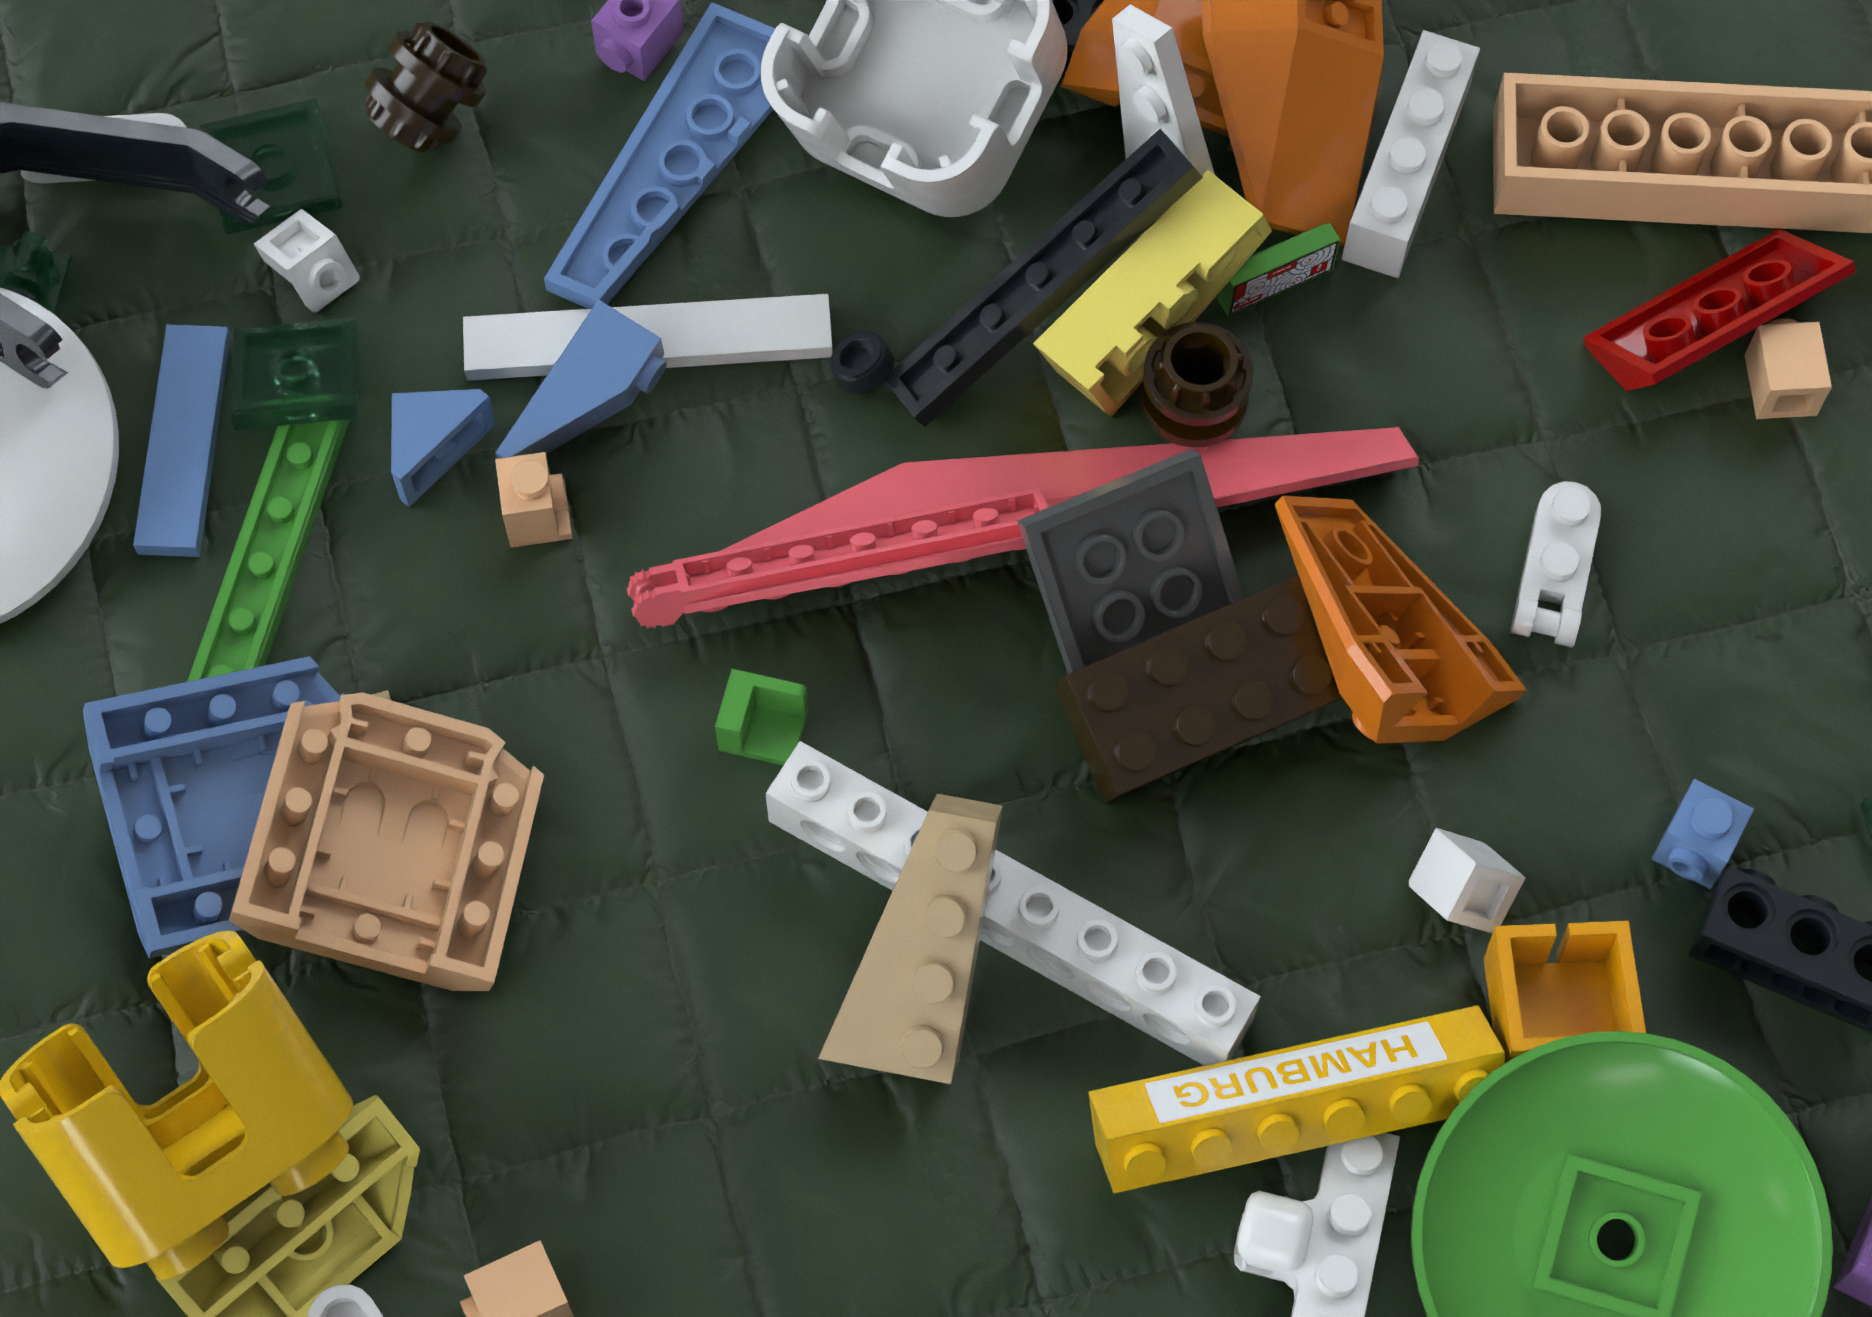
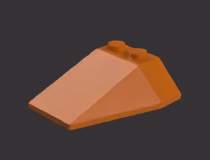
[1274,496,1528,744]

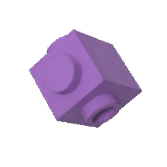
[591,0,684,81]

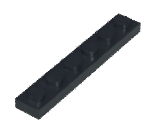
[886,129,1203,427]

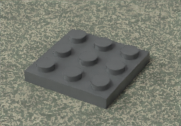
[1017,449,1244,674]

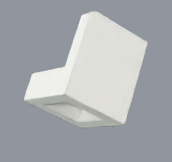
[1409,828,1525,933]

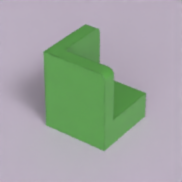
[715,669,809,766]

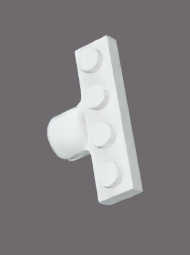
[1234,1133,1400,1317]

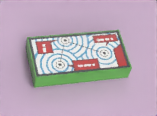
[1218,223,1340,316]

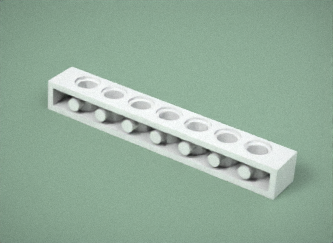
[765,741,1261,1066]

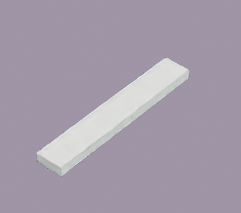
[463,294,832,381]

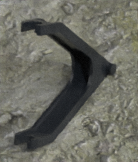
[0,102,271,389]

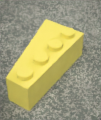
[1033,170,1272,418]

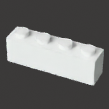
[1342,30,1480,279]

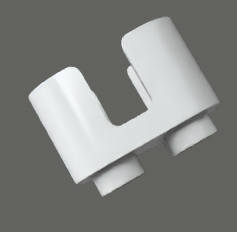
[761,0,1067,217]

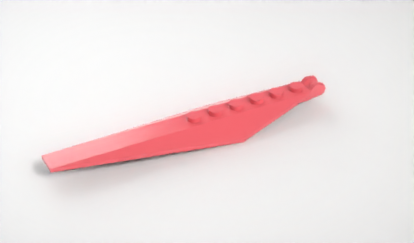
[626,427,1419,629]

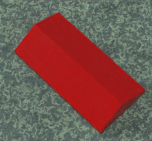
[1583,229,1856,392]

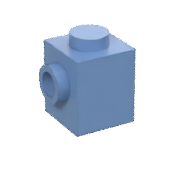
[1652,779,1754,889]

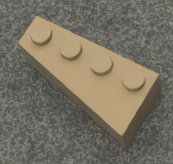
[818,794,1003,1084]

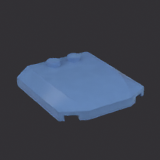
[83,656,345,958]

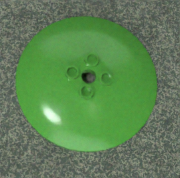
[1411,1031,1833,1317]

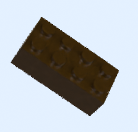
[1053,575,1343,803]

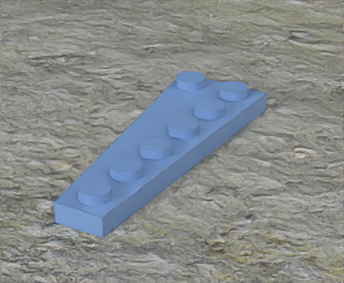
[544,2,776,309]

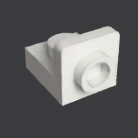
[254,209,359,313]

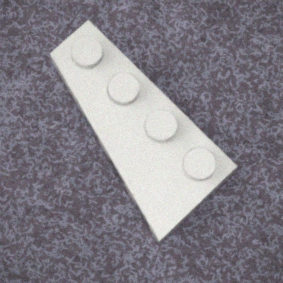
[1112,4,1215,175]

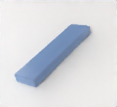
[133,324,231,557]

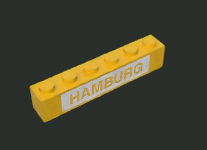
[1088,1005,1505,1194]

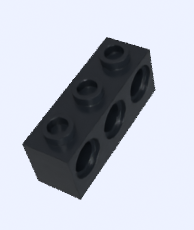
[1688,866,1872,1033]

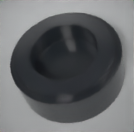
[830,331,894,394]

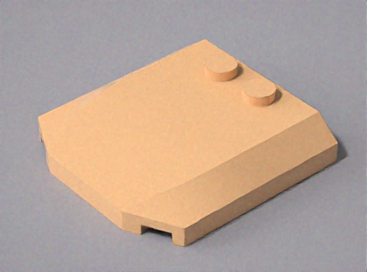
[229,692,544,991]

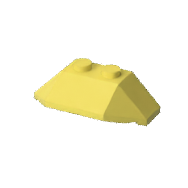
[156,1095,420,1317]

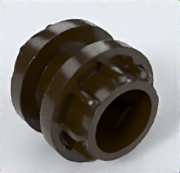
[364,22,487,152]
[1140,322,1254,448]

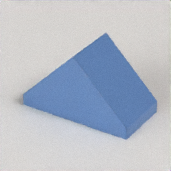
[391,389,496,507]

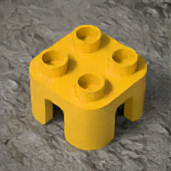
[0,930,353,1279]

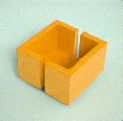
[1483,921,1646,1063]

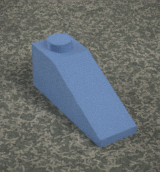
[495,299,667,459]

